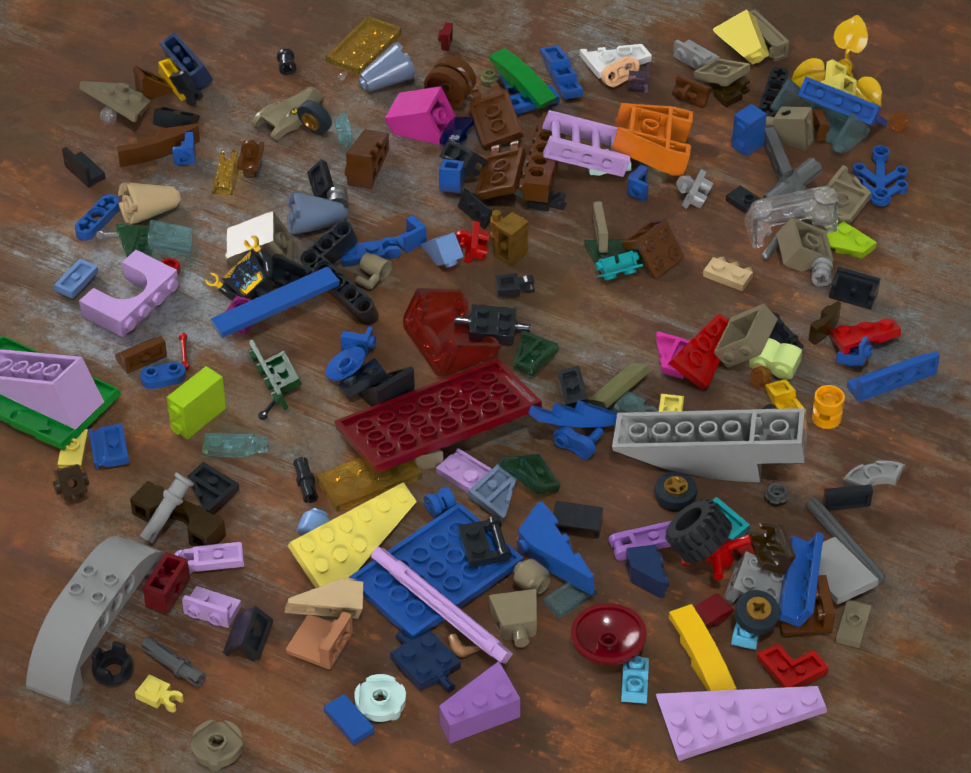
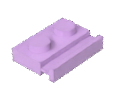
[436,448,492,494]

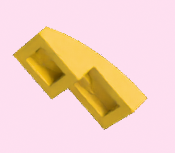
[765,379,806,414]

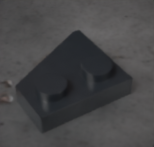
[339,358,388,399]
[187,462,240,514]

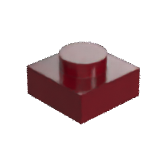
[438,22,453,51]

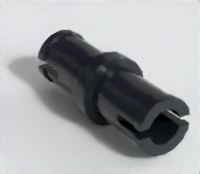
[293,457,318,503]

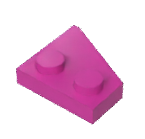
[656,331,690,379]

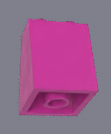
[385,87,457,145]

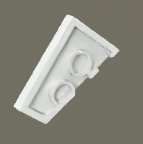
[580,44,652,79]

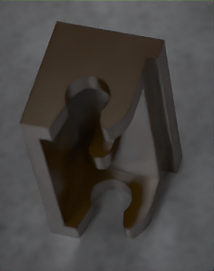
[750,523,796,575]

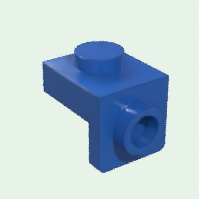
[627,164,649,201]
[341,326,376,357]
[837,336,873,366]

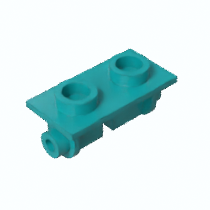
[595,251,643,281]

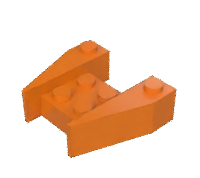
[612,103,693,176]

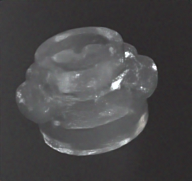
[100,106,117,126]

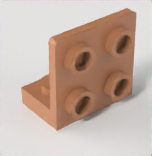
[286,612,353,670]

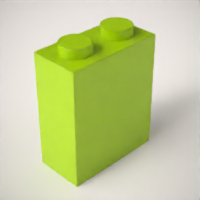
[167,366,226,440]

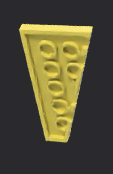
[288,482,417,588]

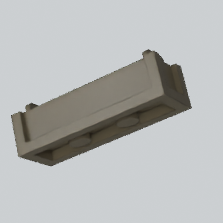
[749,10,790,62]

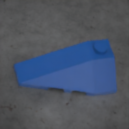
[517,501,595,596]

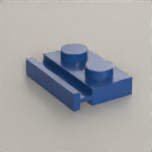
[88,424,129,469]

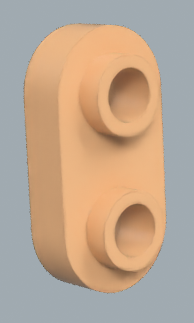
[601,56,639,87]

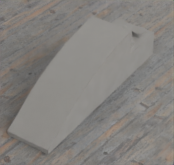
[612,408,808,483]

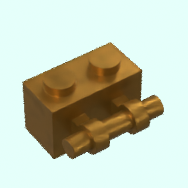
[490,210,529,267]

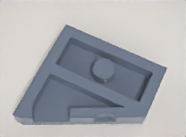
[467,463,517,523]

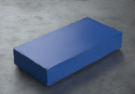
[324,694,375,746]

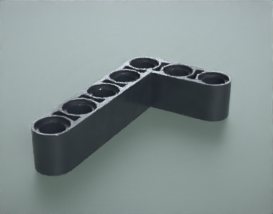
[300,221,379,325]

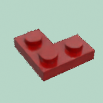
[757,643,829,688]

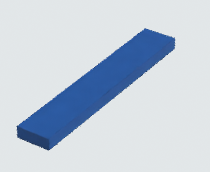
[211,267,339,338]

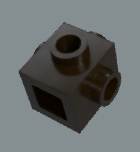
[53,464,89,501]

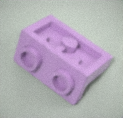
[182,586,241,628]

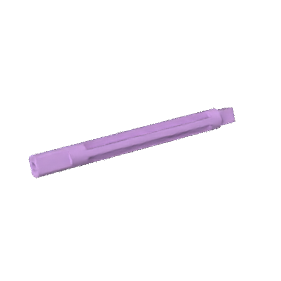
[371,547,513,664]

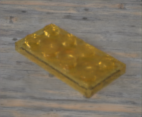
[326,16,402,74]
[316,457,422,512]

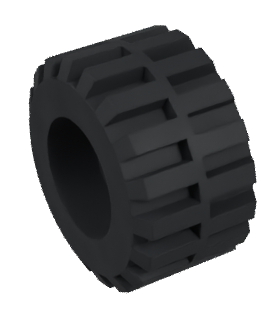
[665,499,732,563]

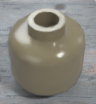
[513,559,550,594]

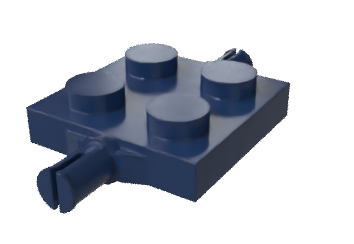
[390,630,461,693]

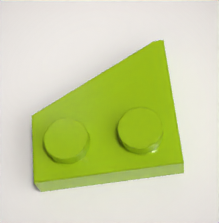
[827,221,877,259]

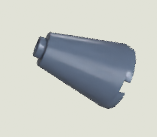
[358,42,416,92]
[287,191,348,234]

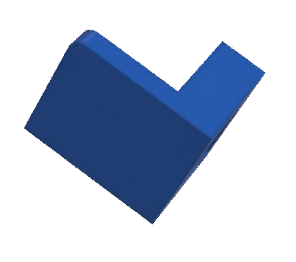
[396,215,427,253]

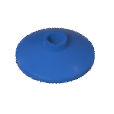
[325,347,366,381]

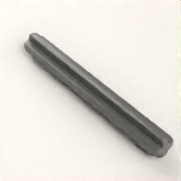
[807,497,886,585]

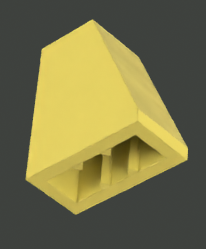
[713,9,770,65]

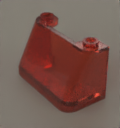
[403,288,501,376]

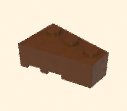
[345,129,389,189]

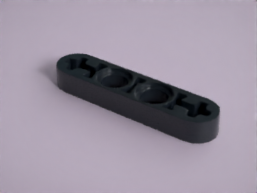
[759,67,789,117]

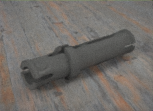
[141,636,206,688]

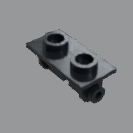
[458,188,493,229]
[769,312,804,349]

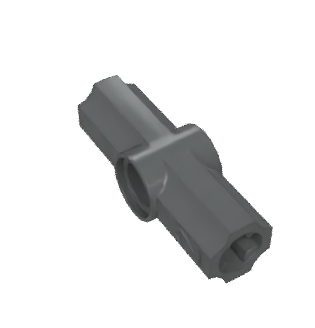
[763,157,822,210]

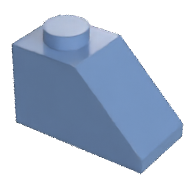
[421,232,464,268]

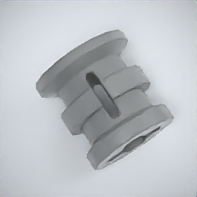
[811,257,833,287]

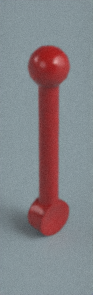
[179,333,190,371]

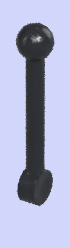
[258,392,287,420]

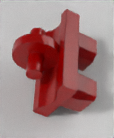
[455,221,489,264]

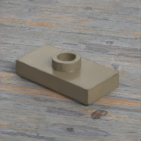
[835,600,871,648]

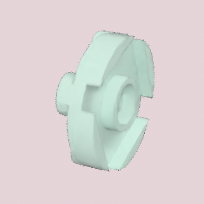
[355,674,406,722]

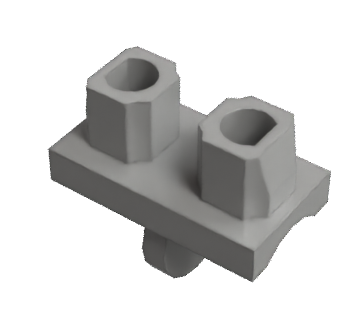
[676,169,713,209]

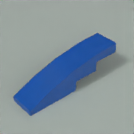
[540,45,583,99]
[528,400,618,428]

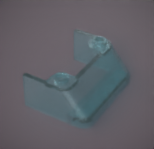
[771,79,871,154]

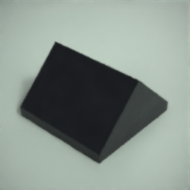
[358,366,415,407]

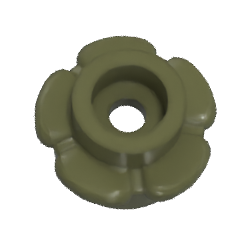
[480,69,500,87]

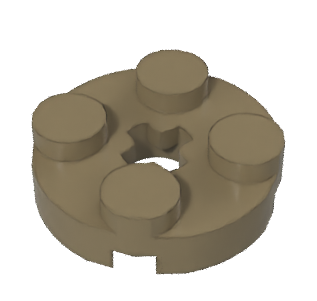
[191,720,243,771]

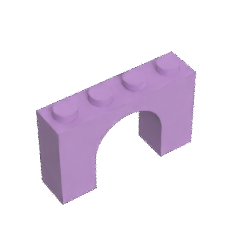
[79,250,179,338]

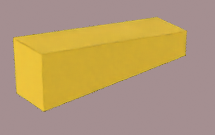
[158,58,186,101]

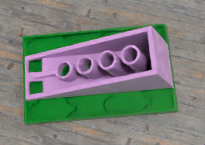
[0,335,121,450]

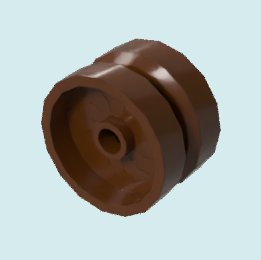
[424,56,476,109]

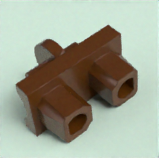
[672,75,711,108]
[237,140,265,177]

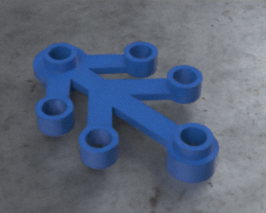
[852,145,908,206]

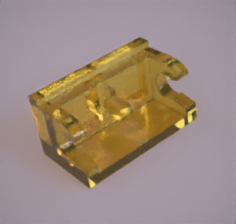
[212,150,239,195]

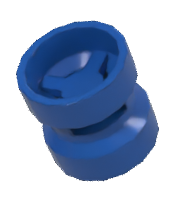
[424,487,456,518]

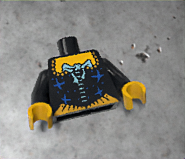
[205,235,276,301]

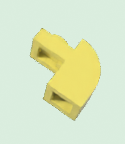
[821,59,857,96]

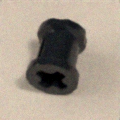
[277,49,297,75]

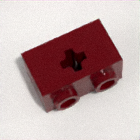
[143,552,190,614]

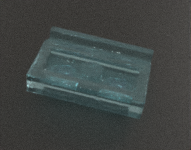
[147,220,192,257]

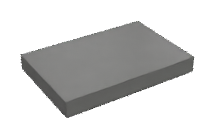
[819,537,878,605]

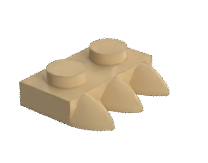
[703,257,753,291]

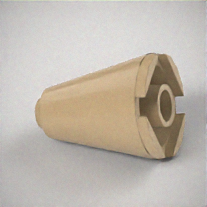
[118,182,180,225]

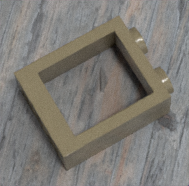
[714,303,778,368]

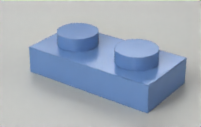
[54,259,99,299]

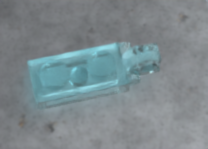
[202,433,269,458]

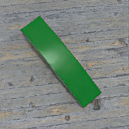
[488,48,556,110]

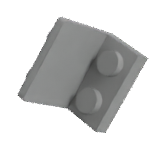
[723,551,784,605]

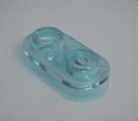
[334,112,352,147]

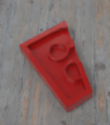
[829,319,901,354]

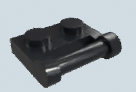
[458,516,512,568]

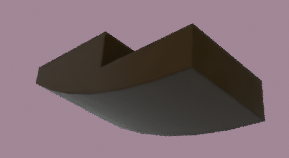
[809,301,841,345]

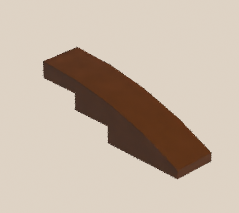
[117,123,200,167]

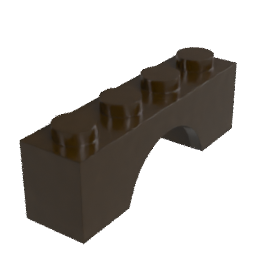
[130,481,226,547]

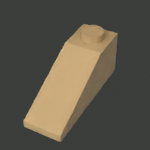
[285,578,363,619]

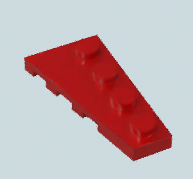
[668,313,729,391]

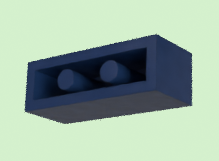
[159,32,213,90]

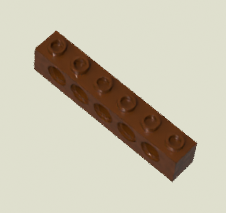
[519,112,566,203]

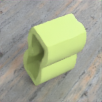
[749,338,802,380]

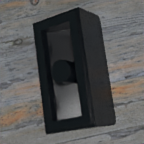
[153,106,200,128]

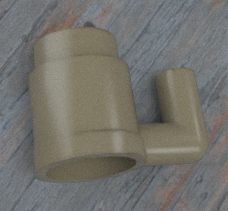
[355,253,392,290]

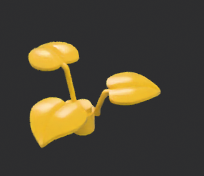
[792,15,882,106]

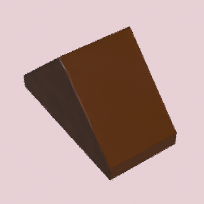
[133,66,173,100]

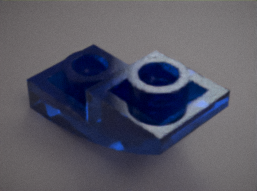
[439,117,475,144]

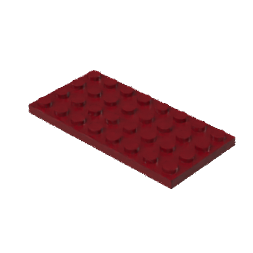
[335,359,542,473]

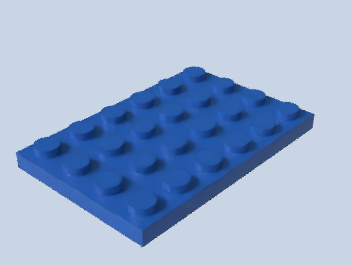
[348,503,524,639]

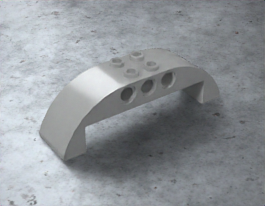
[26,536,165,705]

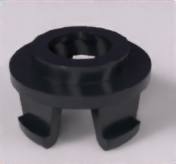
[91,641,134,686]

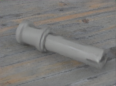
[140,472,195,543]

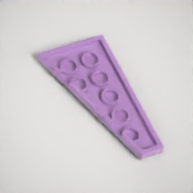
[656,686,827,761]

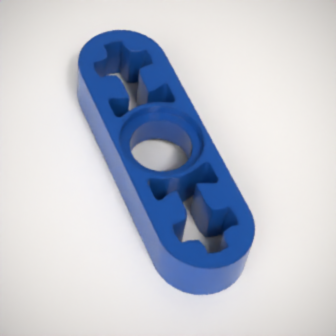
[75,194,120,241]

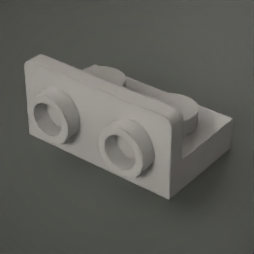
[673,40,719,70]

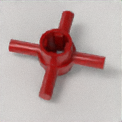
[681,534,752,580]

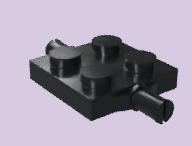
[454,304,531,343]

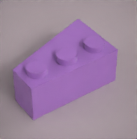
[439,661,520,743]

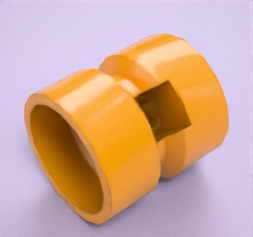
[812,385,845,429]

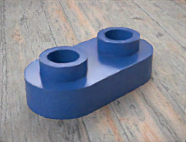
[140,362,186,389]

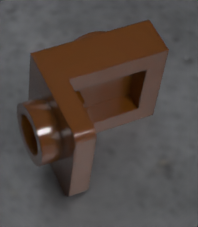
[812,109,830,141]

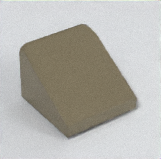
[414,449,443,470]

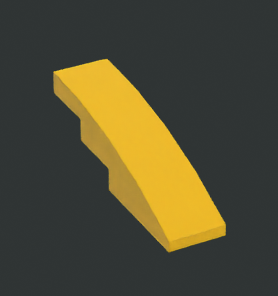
[669,604,737,691]

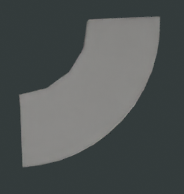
[842,460,905,487]

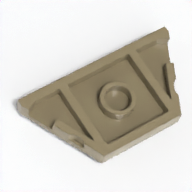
[79,81,151,122]
[803,165,871,225]

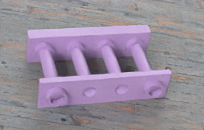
[542,110,630,177]

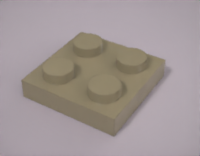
[694,58,750,86]

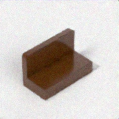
[115,336,167,374]

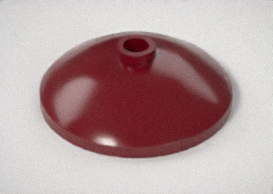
[571,603,647,665]

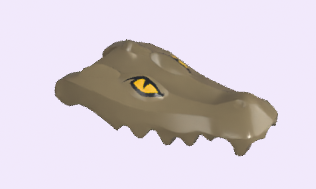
[251,86,324,141]

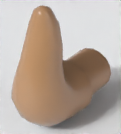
[448,634,480,658]

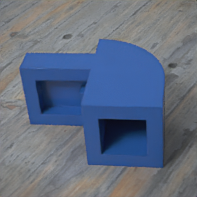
[439,159,467,194]

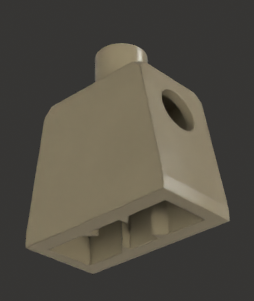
[765,107,814,151]
[489,589,537,647]

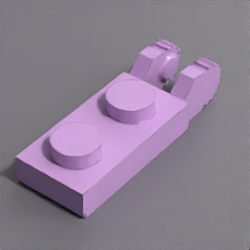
[175,542,244,574]

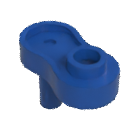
[553,426,604,459]

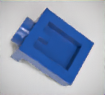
[172,132,195,165]

